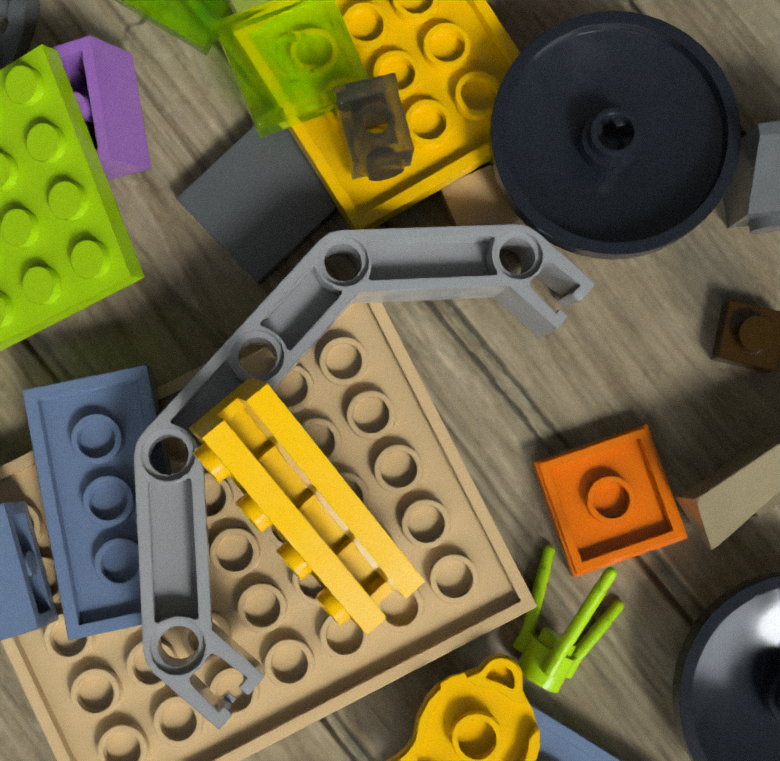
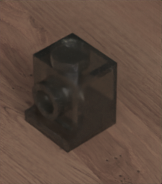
[333,73,414,181]

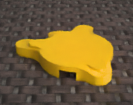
[385,653,540,761]

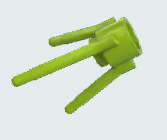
[512,545,624,693]

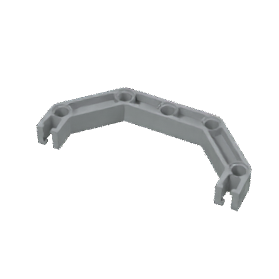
[134,224,595,730]

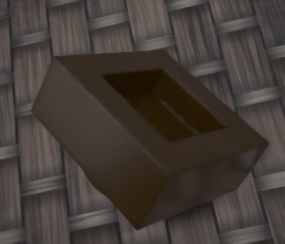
[711,300,780,373]

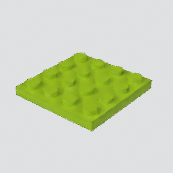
[0,44,145,351]

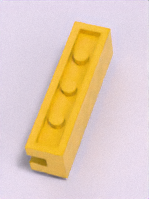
[188,377,425,635]

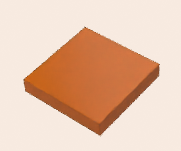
[531,424,688,577]

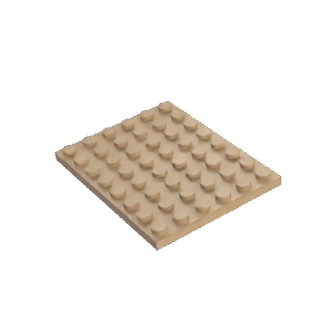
[0,302,537,761]

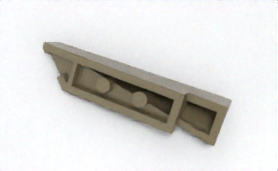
[675,427,780,550]

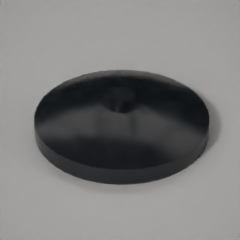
[489,11,741,260]
[672,572,780,761]

